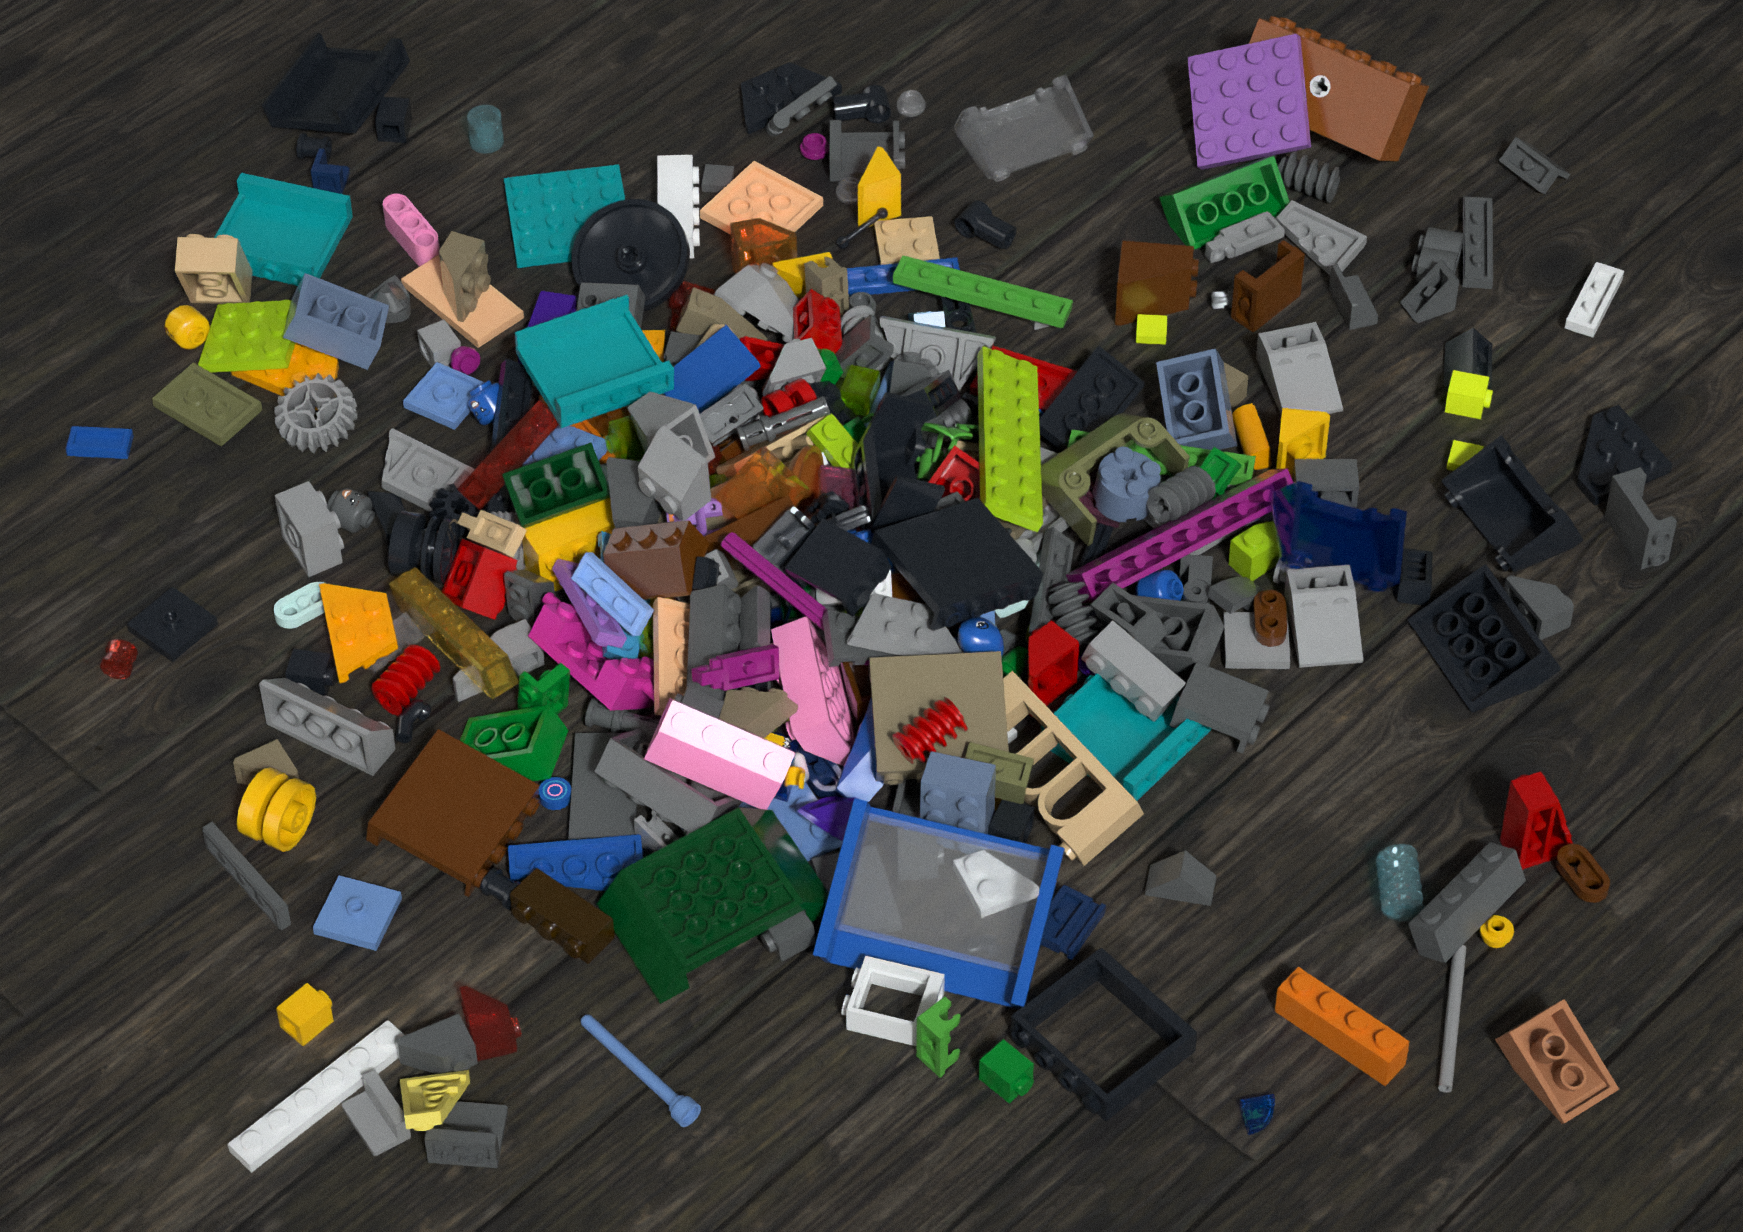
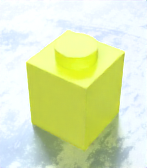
[1445,370,1493,419]

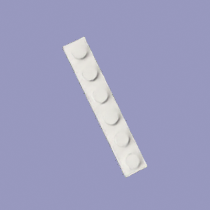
[228,1020,405,1173]

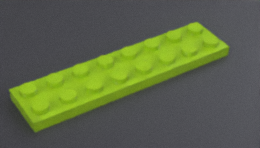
[977,346,1043,532]

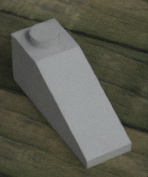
[453,619,545,702]

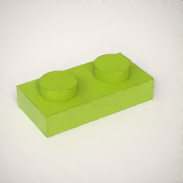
[806,413,858,481]

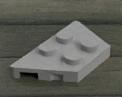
[879,316,996,391]
[382,428,487,512]
[847,593,964,656]

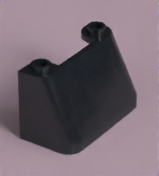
[1441,435,1584,573]

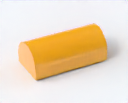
[1232,403,1272,470]

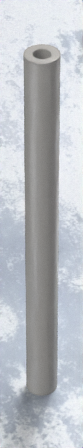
[1438,945,1466,1093]

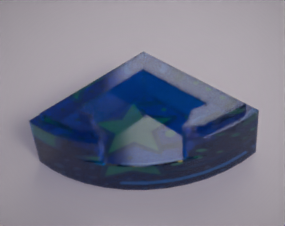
[1239,1094,1275,1135]

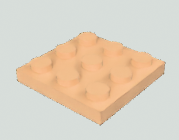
[700,161,823,256]

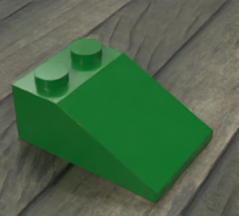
[460,704,569,781]

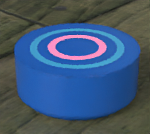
[539,777,571,810]

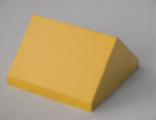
[858,147,901,227]
[1276,408,1330,478]

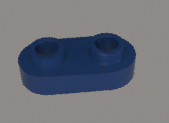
[796,747,842,798]

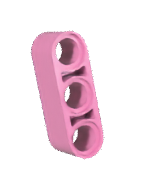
[382,194,440,266]

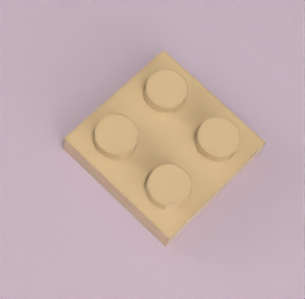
[874,216,940,265]

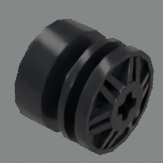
[388,511,459,584]

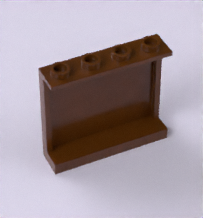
[366,729,541,897]

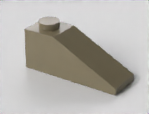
[676,287,768,341]

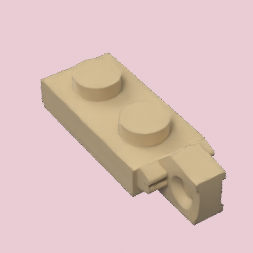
[458,510,527,558]

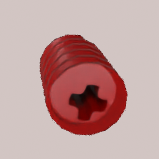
[372,645,440,716]
[892,697,968,764]

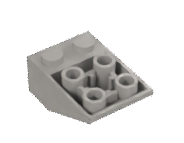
[1256,322,1343,416]
[1284,565,1363,668]

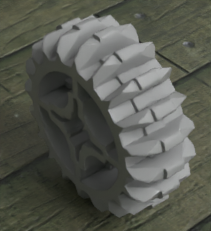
[274,373,358,453]

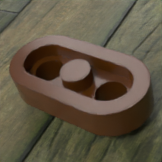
[1253,590,1287,647]
[1556,844,1610,903]

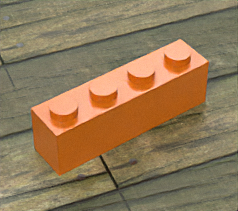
[1275,967,1410,1086]

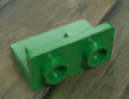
[518,663,570,715]

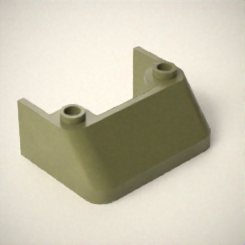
[1041,413,1190,546]

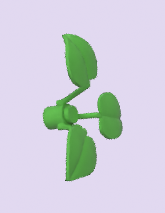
[861,413,979,482]

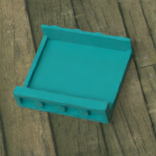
[214,173,353,286]
[515,295,674,428]
[1041,674,1212,801]

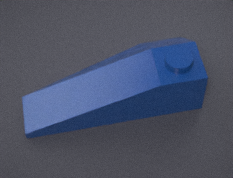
[835,698,884,802]

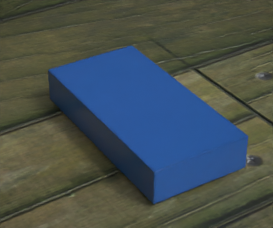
[66,426,134,459]

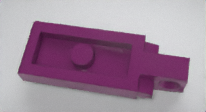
[692,644,780,691]

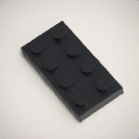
[1039,346,1146,451]

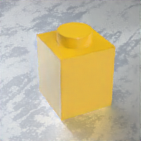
[276,983,334,1046]

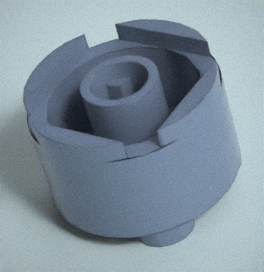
[1092,447,1161,522]

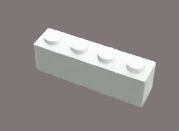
[657,155,700,258]

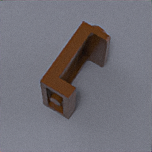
[1231,240,1305,333]

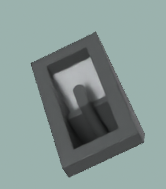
[1400,260,1459,323]
[1145,851,1216,906]

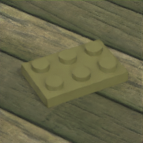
[152,362,262,447]

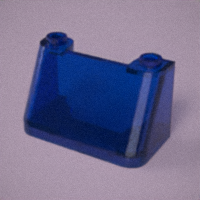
[1271,481,1407,592]

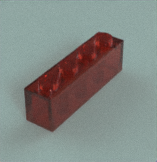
[457,400,559,510]

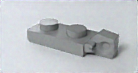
[1205,211,1285,263]

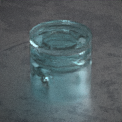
[467,105,504,154]

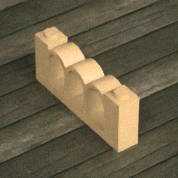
[1003,671,1144,866]

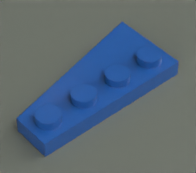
[508,834,643,891]

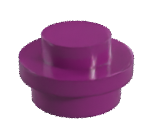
[800,133,829,160]
[450,346,480,375]

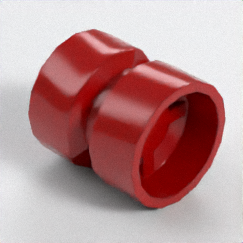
[761,378,817,426]

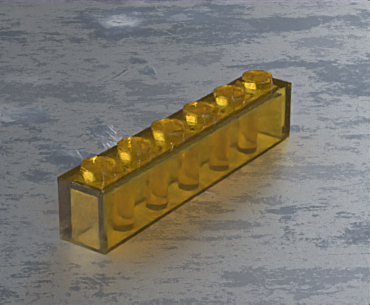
[389,567,519,700]

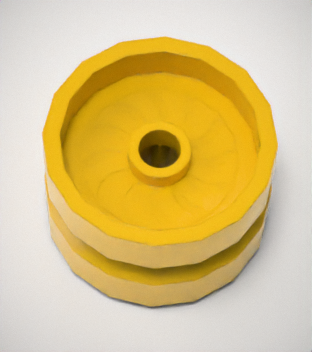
[237,767,316,852]

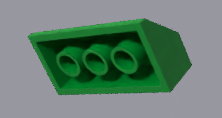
[1159,156,1290,250]

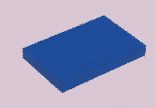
[663,325,761,414]

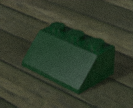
[502,443,610,528]

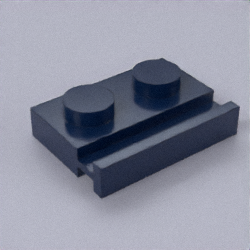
[1041,885,1106,960]

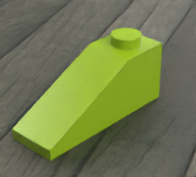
[1228,516,1319,581]

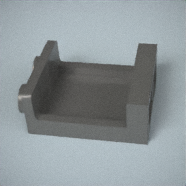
[830,120,905,181]
[1605,467,1677,570]
[1170,662,1270,754]

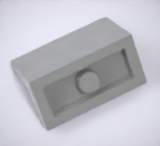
[342,1069,411,1156]

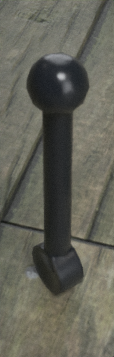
[836,207,888,249]

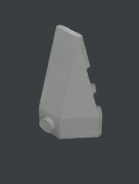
[714,263,799,343]

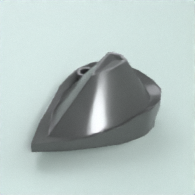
[366,275,411,323]

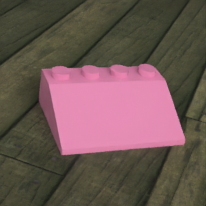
[771,616,856,766]

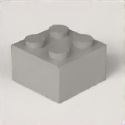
[275,481,344,577]

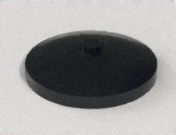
[572,199,690,312]

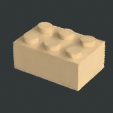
[175,234,252,304]

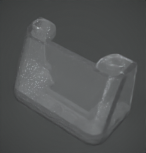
[954,75,1094,182]

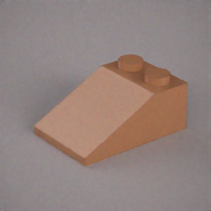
[1495,999,1619,1124]

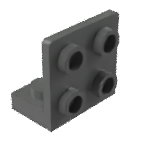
[425,1101,508,1168]

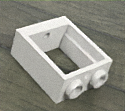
[842,956,945,1046]

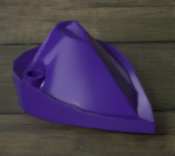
[798,796,858,841]

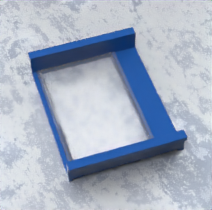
[813,798,1065,1010]

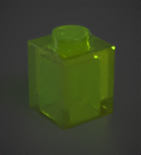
[840,365,880,416]

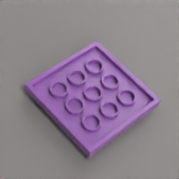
[1188,34,1311,170]

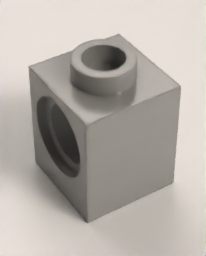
[417,319,461,368]

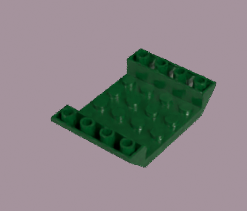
[597,807,829,1004]

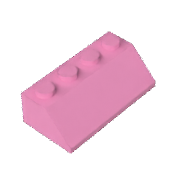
[643,698,795,810]

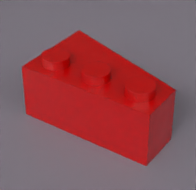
[1500,771,1573,870]

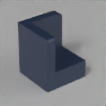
[311,148,350,194]

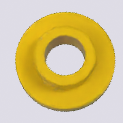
[1480,915,1514,948]

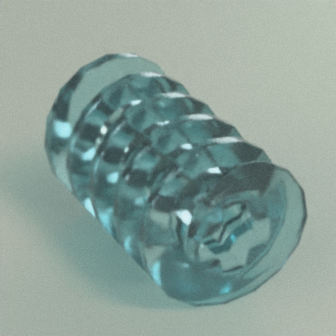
[1376,844,1424,921]

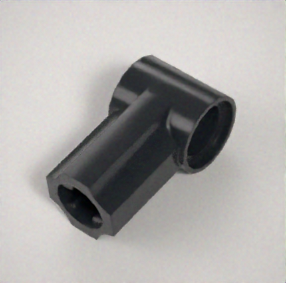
[832,85,891,123]
[954,200,1017,250]

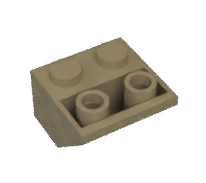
[439,231,491,322]

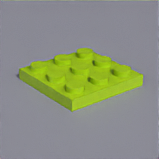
[198,300,296,373]

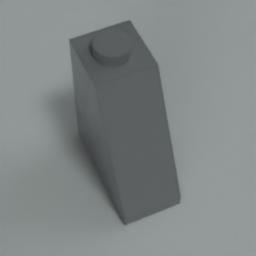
[606,457,663,528]

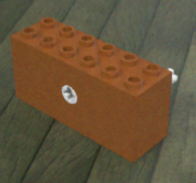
[1249,16,1429,161]

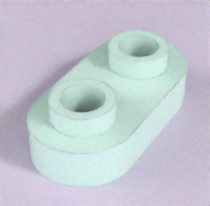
[274,582,326,629]

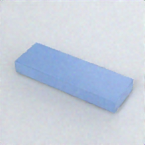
[571,552,654,636]

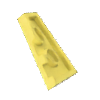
[400,1070,470,1131]

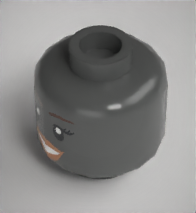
[327,488,375,533]

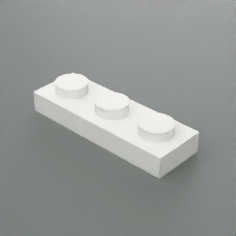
[1565,262,1624,338]

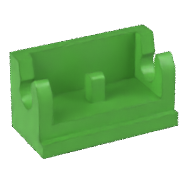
[916,996,960,1078]

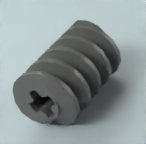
[1278,151,1340,203]
[1147,466,1216,523]
[1047,582,1100,651]

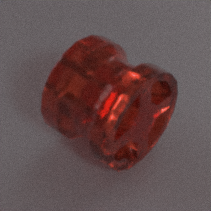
[100,639,138,679]

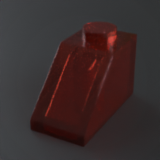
[459,986,521,1061]

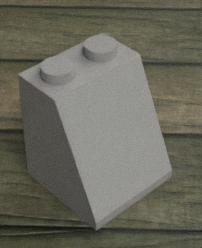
[627,392,715,462]

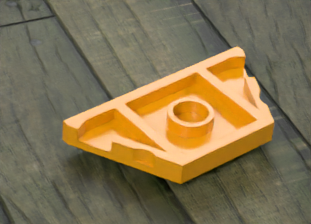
[231,343,339,411]
[319,583,398,683]

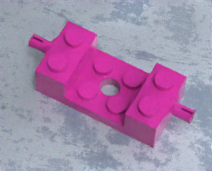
[528,592,654,711]

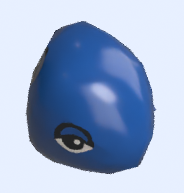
[954,617,1004,657]

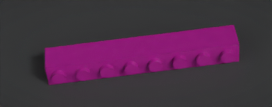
[1066,468,1299,603]

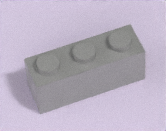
[1081,621,1186,722]

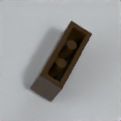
[510,868,615,964]

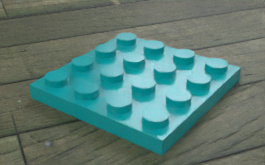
[504,164,625,268]

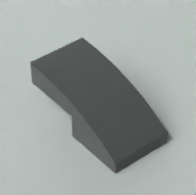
[1207,577,1263,614]

